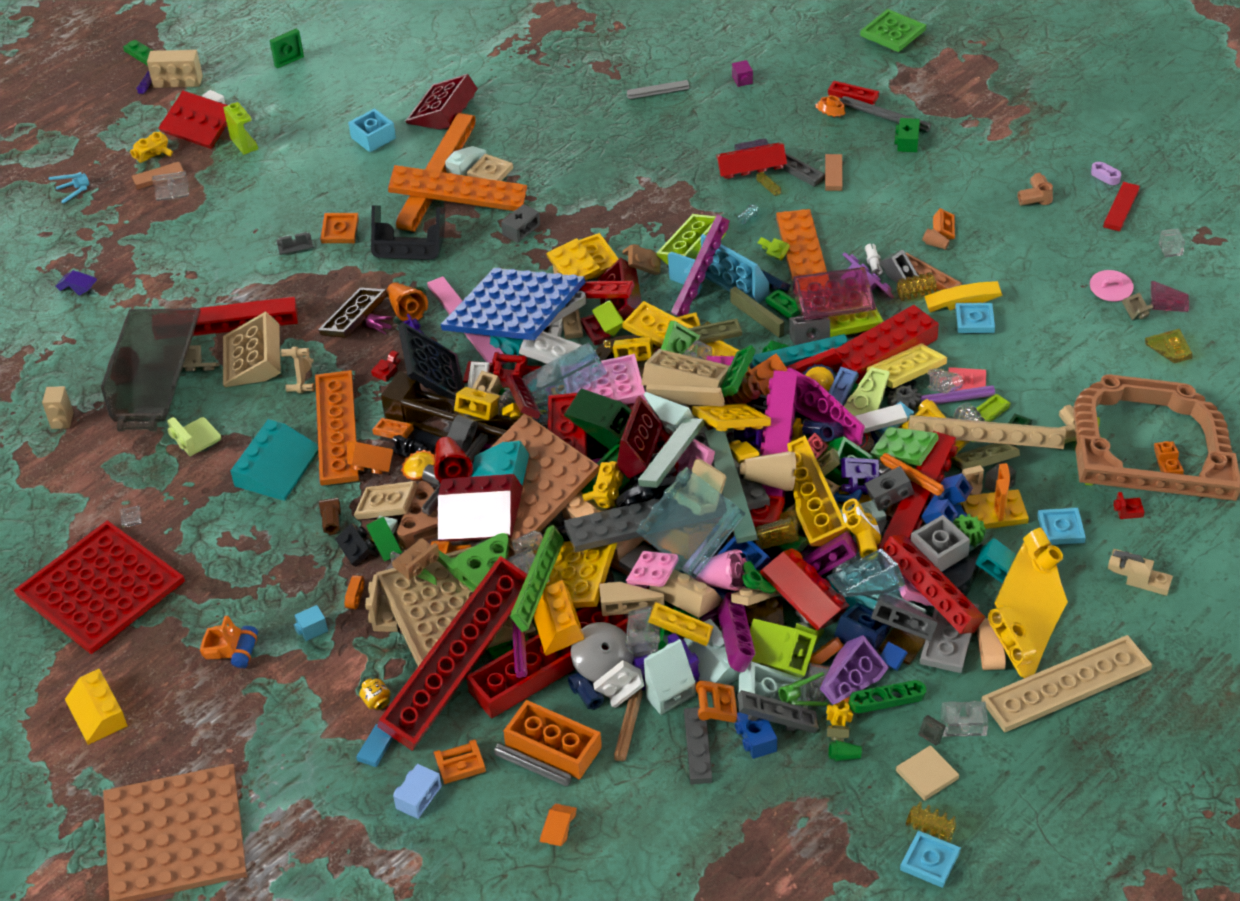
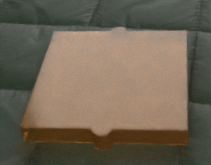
[879,627,926,665]

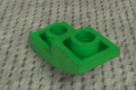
[366,516,402,562]

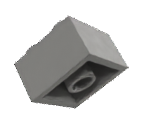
[911,515,970,572]

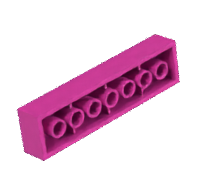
[760,371,798,516]

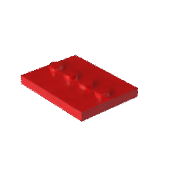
[158,90,228,149]

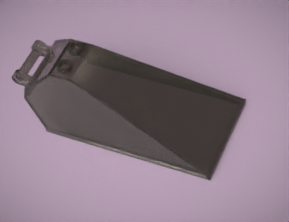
[101,308,201,432]

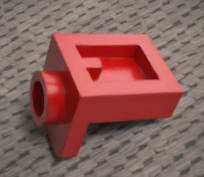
[1113,492,1145,519]

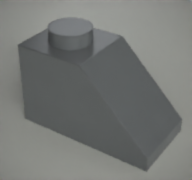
[879,249,921,289]

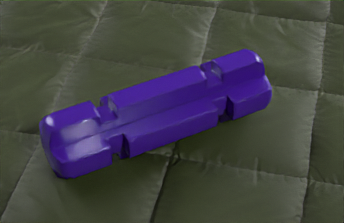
[136,71,152,94]

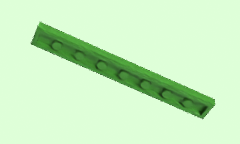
[510,525,564,632]

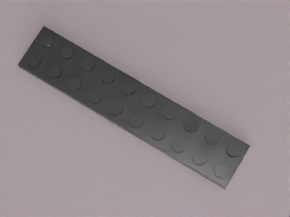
[564,478,770,552]

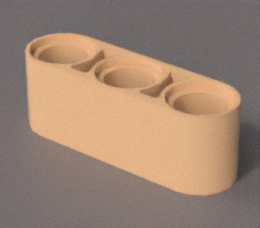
[976,618,1005,670]

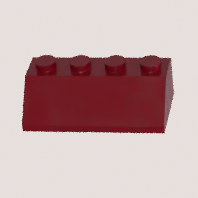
[597,257,642,321]
[617,396,663,478]

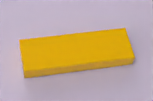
[648,602,714,646]

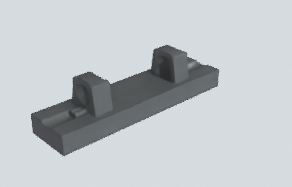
[737,690,819,733]

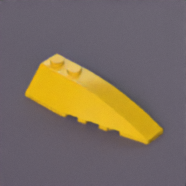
[787,436,852,546]

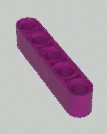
[717,592,755,672]

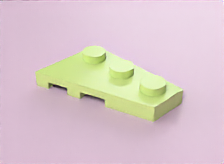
[844,367,890,416]

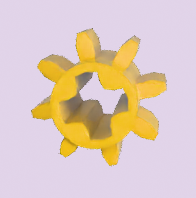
[826,700,853,726]

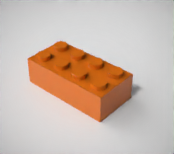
[503,700,602,780]

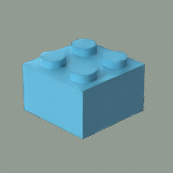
[348,108,396,152]

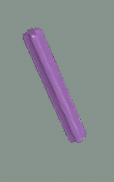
[920,385,995,404]

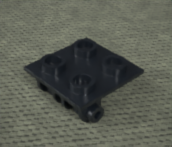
[392,427,441,458]

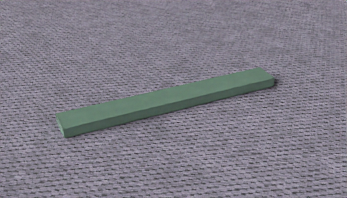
[704,428,757,544]

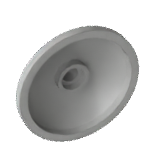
[571,622,634,682]

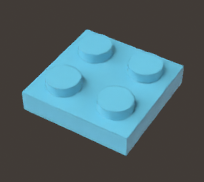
[955,303,995,333]
[1037,508,1086,545]
[900,830,961,888]

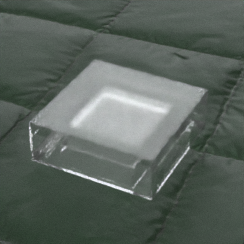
[120,505,142,528]

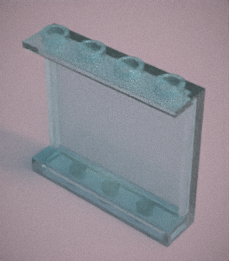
[523,342,607,409]
[635,467,746,579]

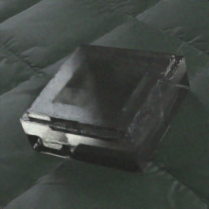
[918,715,946,746]

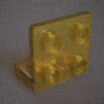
[755,510,799,550]

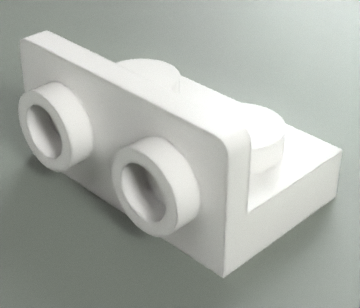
[593,660,644,708]

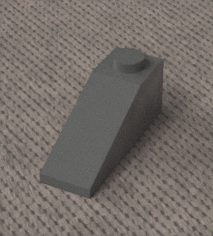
[871,592,938,641]

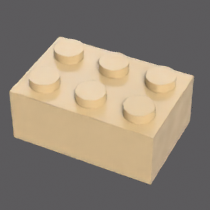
[147,50,203,88]

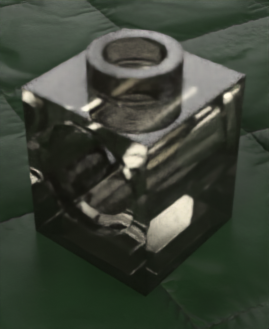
[984,461,1017,492]

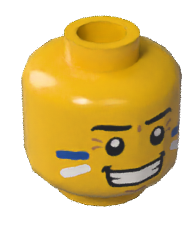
[359,678,391,710]

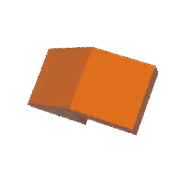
[540,803,577,846]

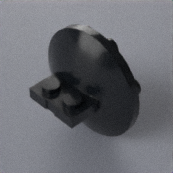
[615,454,689,508]

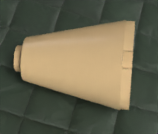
[740,451,796,491]

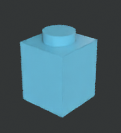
[294,605,328,641]

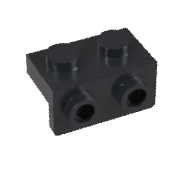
[335,523,379,567]

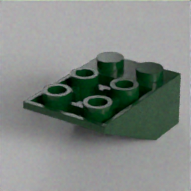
[564,388,632,450]

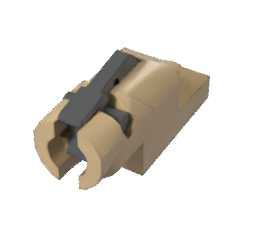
[1108,549,1173,596]

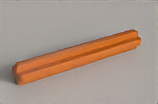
[880,453,945,496]

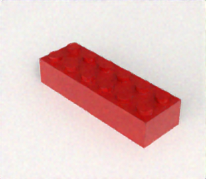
[830,305,939,384]

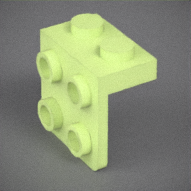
[167,417,221,456]

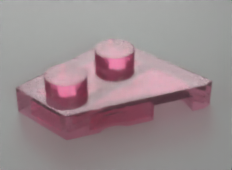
[1150,281,1189,312]

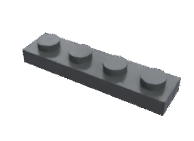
[684,707,712,784]

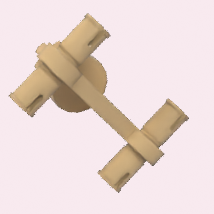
[281,347,315,394]

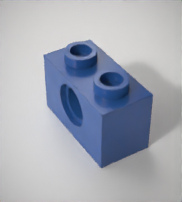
[735,712,777,759]

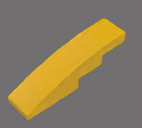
[924,281,1003,313]

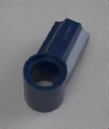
[802,421,844,442]
[567,672,604,710]

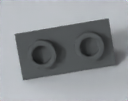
[276,232,314,255]

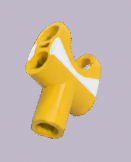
[842,499,881,560]

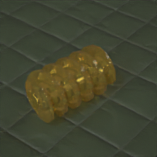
[897,272,937,302]
[906,801,957,843]

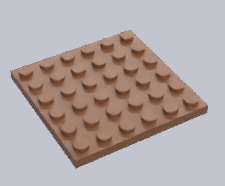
[489,414,600,554]
[103,764,247,901]

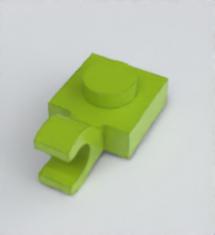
[758,237,790,261]

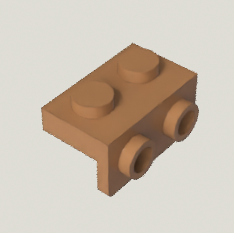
[623,244,661,275]

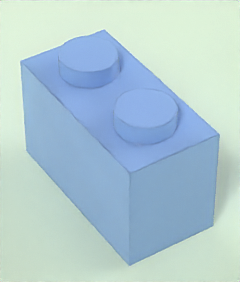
[393,764,442,819]

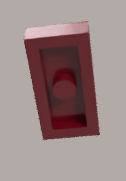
[580,314,611,346]

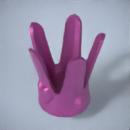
[365,314,392,334]

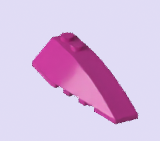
[787,368,865,445]

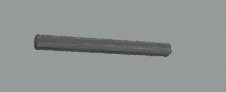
[841,96,931,132]
[422,433,488,515]

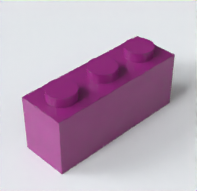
[802,531,858,576]

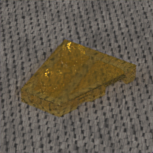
[1145,328,1193,363]

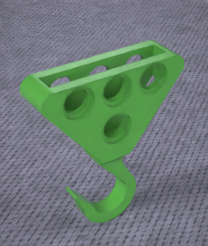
[418,533,509,592]

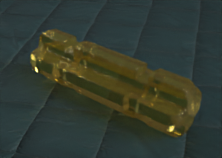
[756,172,781,196]

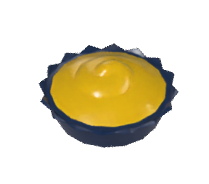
[803,364,836,392]

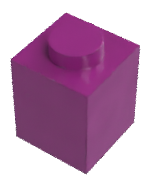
[732,60,753,87]

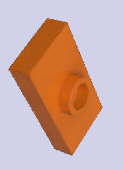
[372,418,414,439]

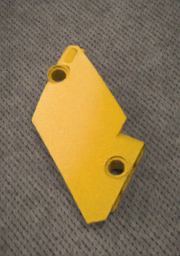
[988,528,1068,678]

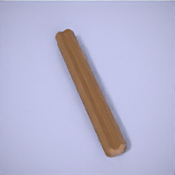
[614,689,642,762]

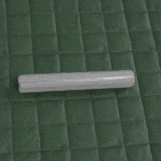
[627,80,689,99]

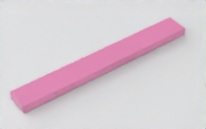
[427,276,508,365]

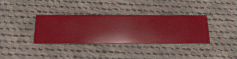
[505,373,541,419]

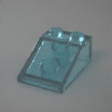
[827,548,906,597]

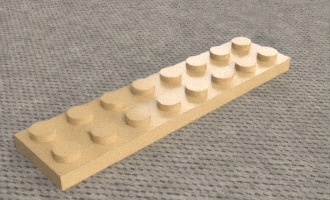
[981,635,1152,733]

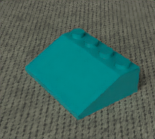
[230,419,318,501]

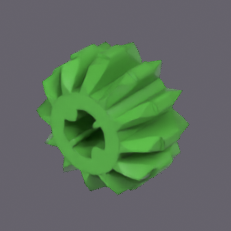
[953,513,986,548]

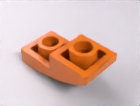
[1154,441,1184,475]

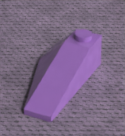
[820,635,889,705]

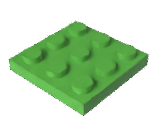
[860,9,926,52]

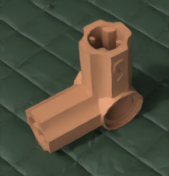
[1018,173,1053,206]

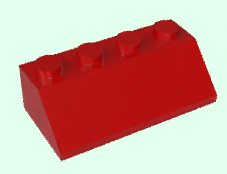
[716,142,787,179]
[760,548,850,631]

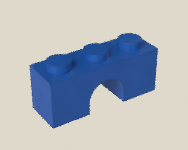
[921,473,973,524]

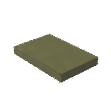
[950,443,1020,469]

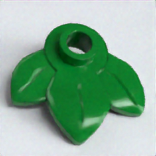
[742,561,776,594]

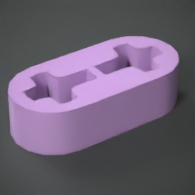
[1091,162,1121,185]

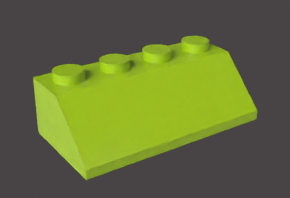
[656,214,726,266]

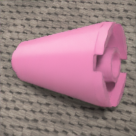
[688,549,747,591]

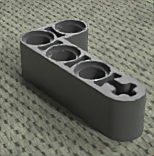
[422,414,478,486]

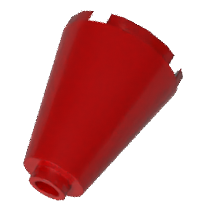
[434,437,473,484]

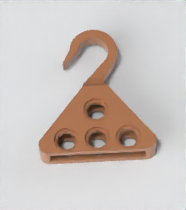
[397,481,480,549]

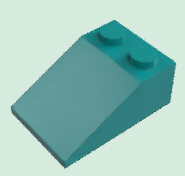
[471,441,529,486]

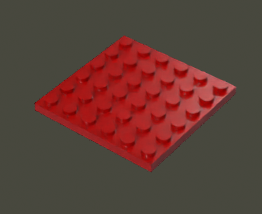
[14,520,185,655]

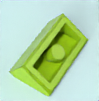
[592,300,624,336]

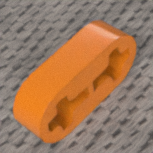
[344,575,365,609]
[809,637,843,668]

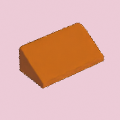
[933,208,955,240]

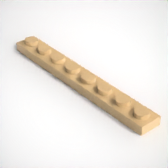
[908,415,1066,449]

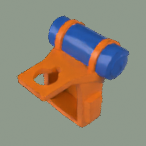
[200,616,258,668]

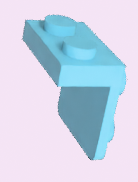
[668,252,702,295]

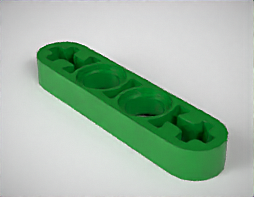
[848,680,927,713]

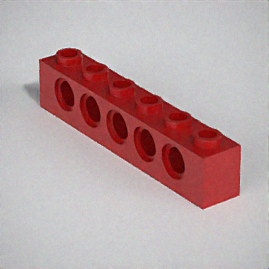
[880,535,986,634]

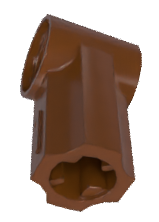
[319,498,341,535]

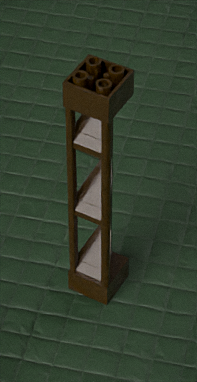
[381,371,604,460]

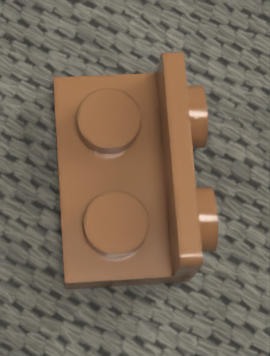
[392,538,439,580]

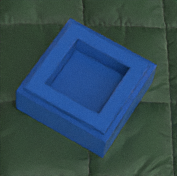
[880,642,908,671]

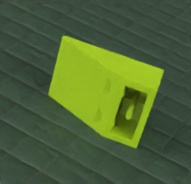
[750,619,817,678]

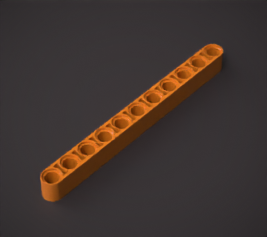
[396,113,475,232]

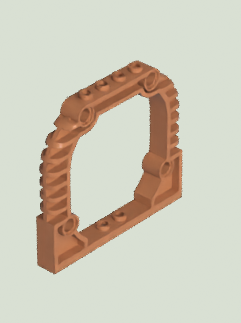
[1073,374,1240,501]

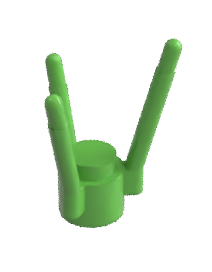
[778,672,828,706]

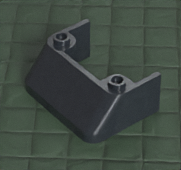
[371,205,445,259]

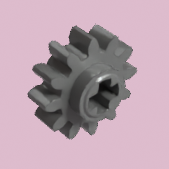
[887,385,921,411]

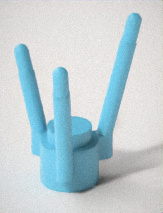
[48,172,89,203]

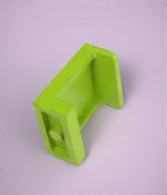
[223,102,258,155]

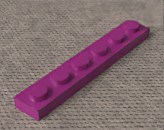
[671,214,730,317]

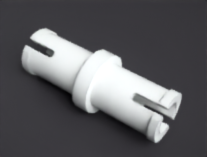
[865,244,883,276]

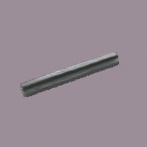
[494,743,572,786]

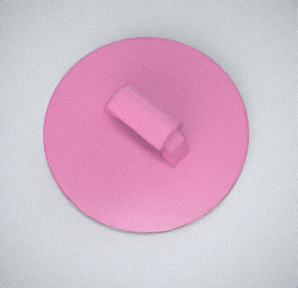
[1090,270,1134,302]

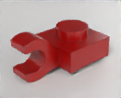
[371,350,401,382]

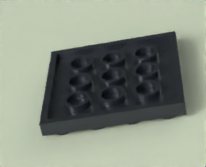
[398,322,464,400]

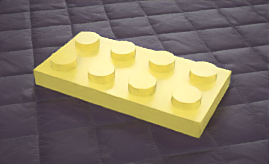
[867,344,947,389]

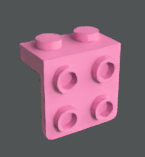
[626,551,679,589]

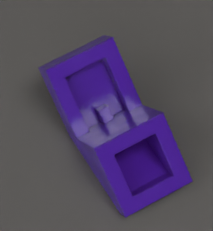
[55,270,97,296]

